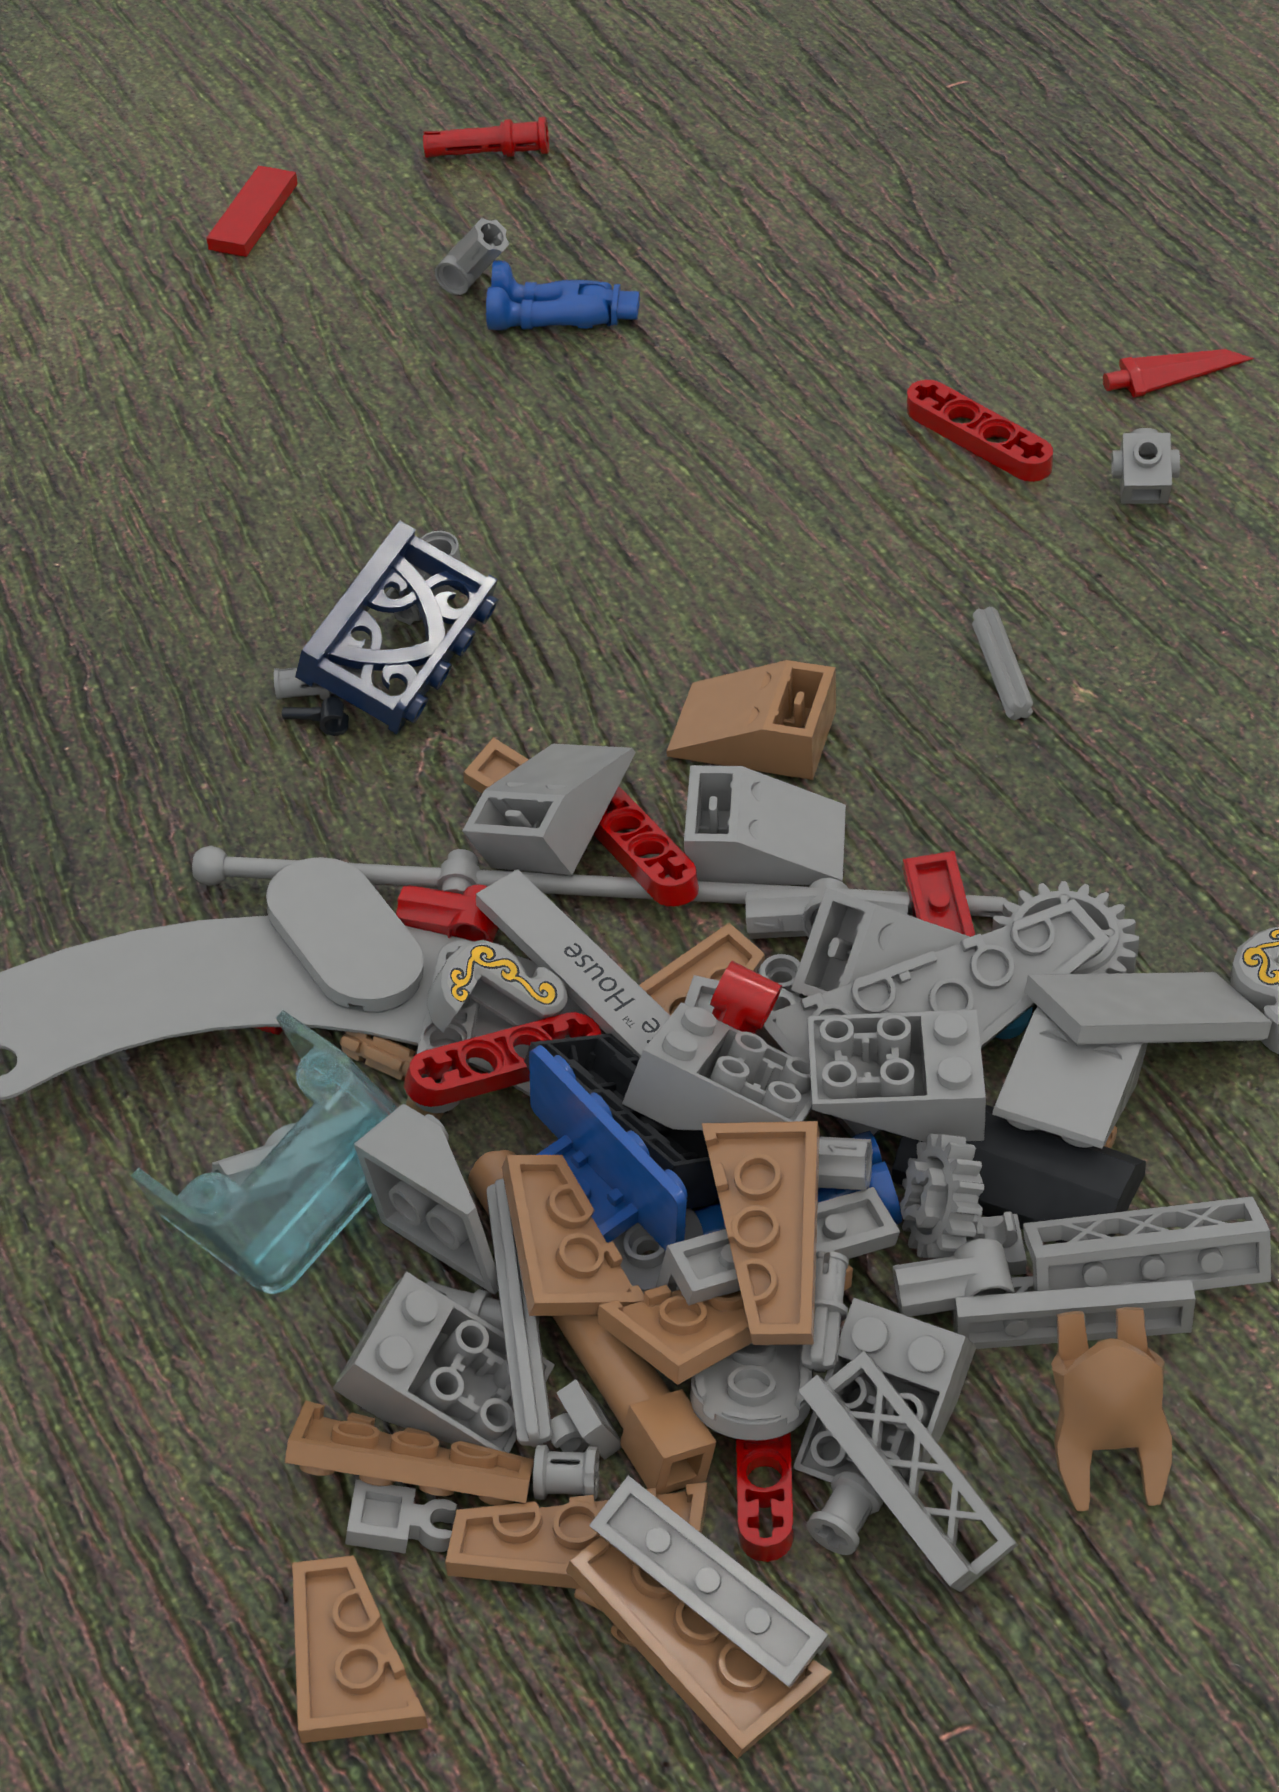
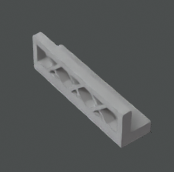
[656,1187,900,1306]
[1023,1196,1271,1291]
[951,1276,1196,1349]
[798,1351,1018,1592]
[589,1475,831,1688]

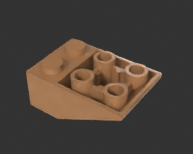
[666,660,836,780]

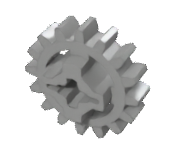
[900,1133,984,1259]

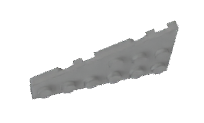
[760,899,1110,1137]

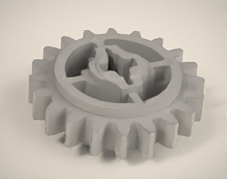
[992,881,1139,974]

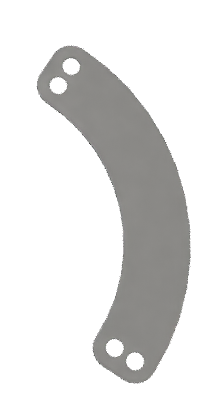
[0,916,606,1100]

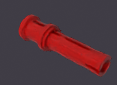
[423,116,550,158]

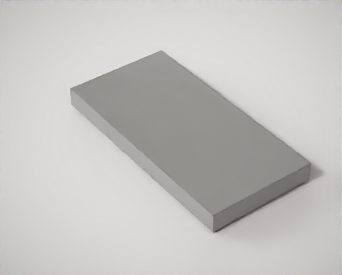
[1024,972,1272,1045]

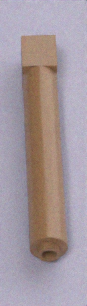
[468,1150,716,1495]

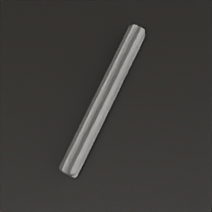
[486,1179,553,1448]

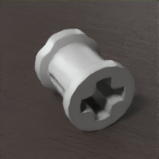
[533,1445,600,1501]
[807,1471,883,1555]

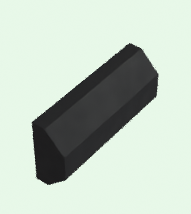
[524,1034,719,1209]
[892,1105,1146,1243]

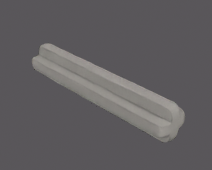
[972,606,1033,721]

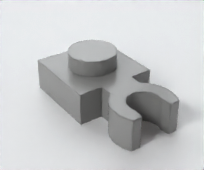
[345,1480,457,1553]

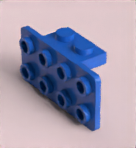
[529,1045,688,1251]

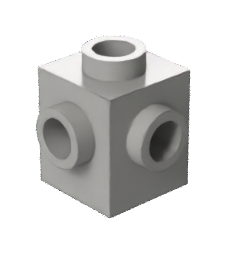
[1111,428,1180,504]

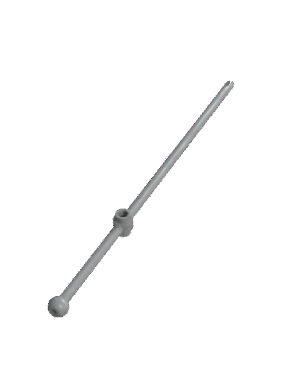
[192,845,1009,917]

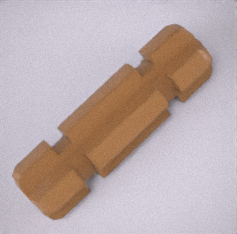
[340,1031,437,1081]

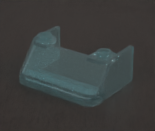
[131,1010,398,1294]

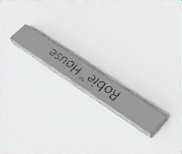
[476,869,670,1058]

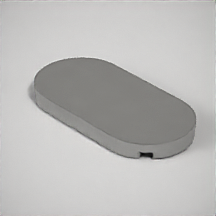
[266,857,424,1012]
[690,1343,812,1440]

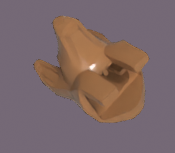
[1051,1307,1172,1511]

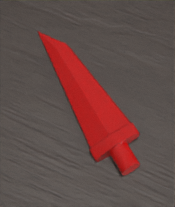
[1103,349,1255,398]

